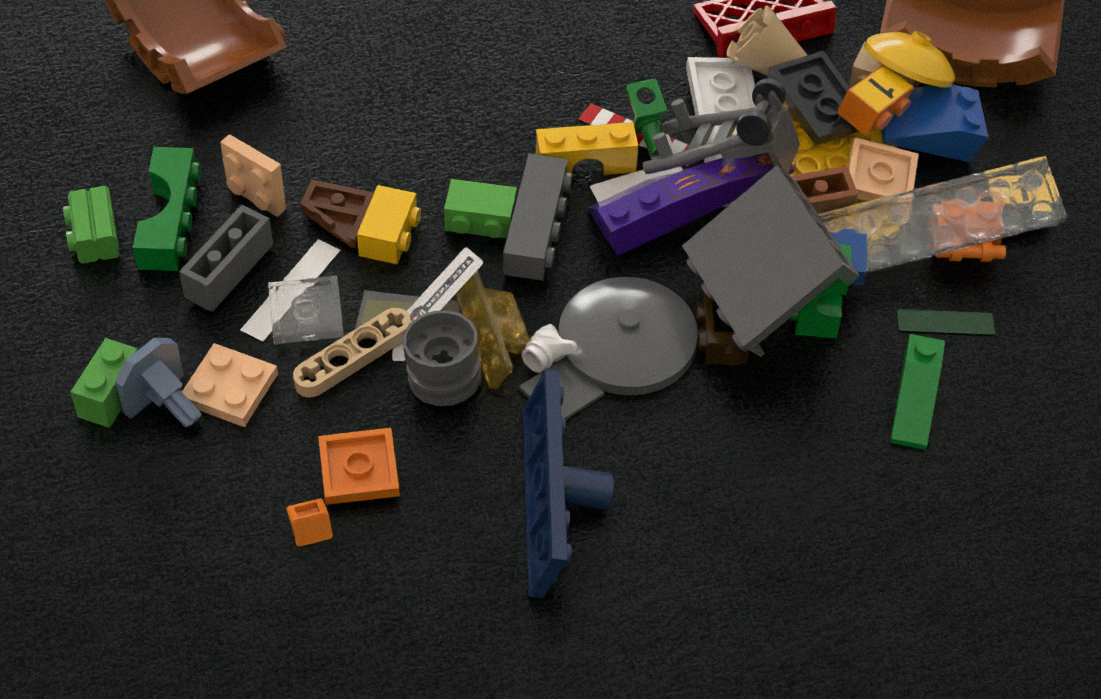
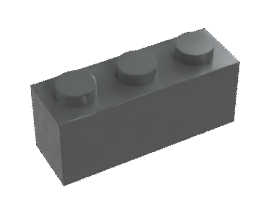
[179,205,273,312]

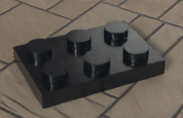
[767,51,860,146]

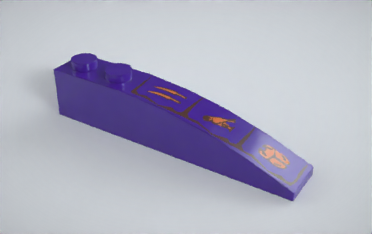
[588,152,795,256]

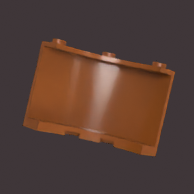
[104,0,287,94]
[880,0,1065,87]

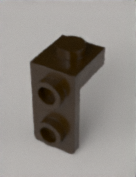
[696,291,749,366]

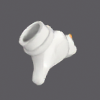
[522,324,578,373]

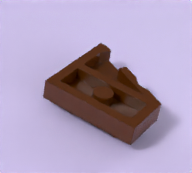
[301,179,374,248]

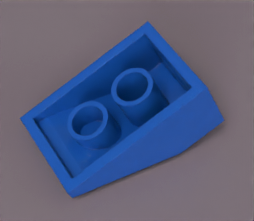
[881,84,988,162]

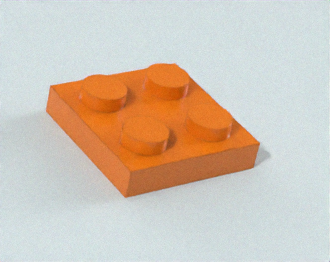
[318,428,400,505]

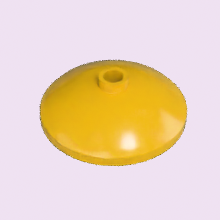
[864,31,955,87]

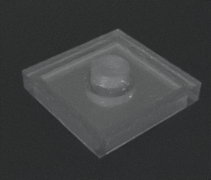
[268,276,344,344]

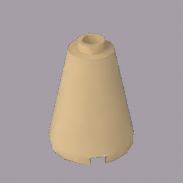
[727,6,807,76]

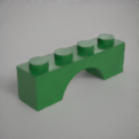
[133,147,201,271]

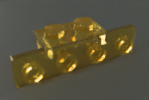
[456,271,530,389]

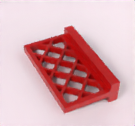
[693,0,836,58]

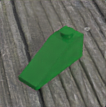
[890,334,945,450]

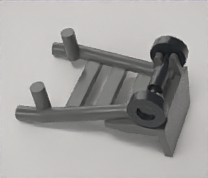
[643,78,800,174]

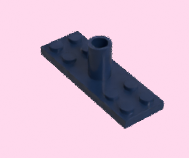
[523,369,614,598]

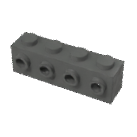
[503,153,573,281]

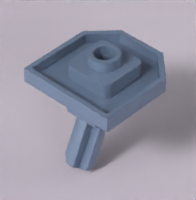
[115,338,201,428]

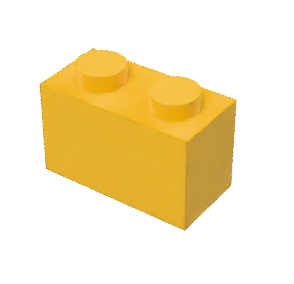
[357,185,421,264]

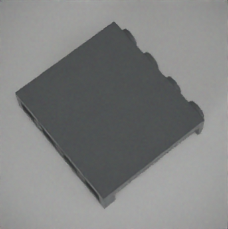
[682,165,860,357]

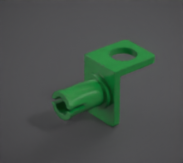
[626,79,668,157]

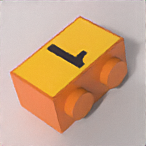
[836,65,915,136]

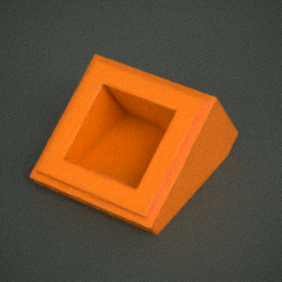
[286,498,333,546]

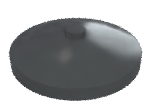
[559,277,698,395]

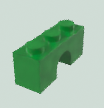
[790,244,851,338]

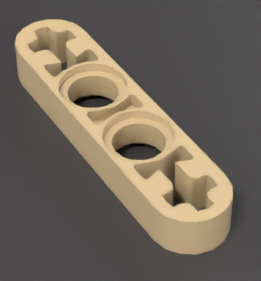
[293,308,411,397]

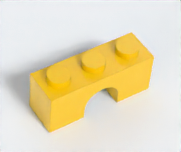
[536,122,638,175]

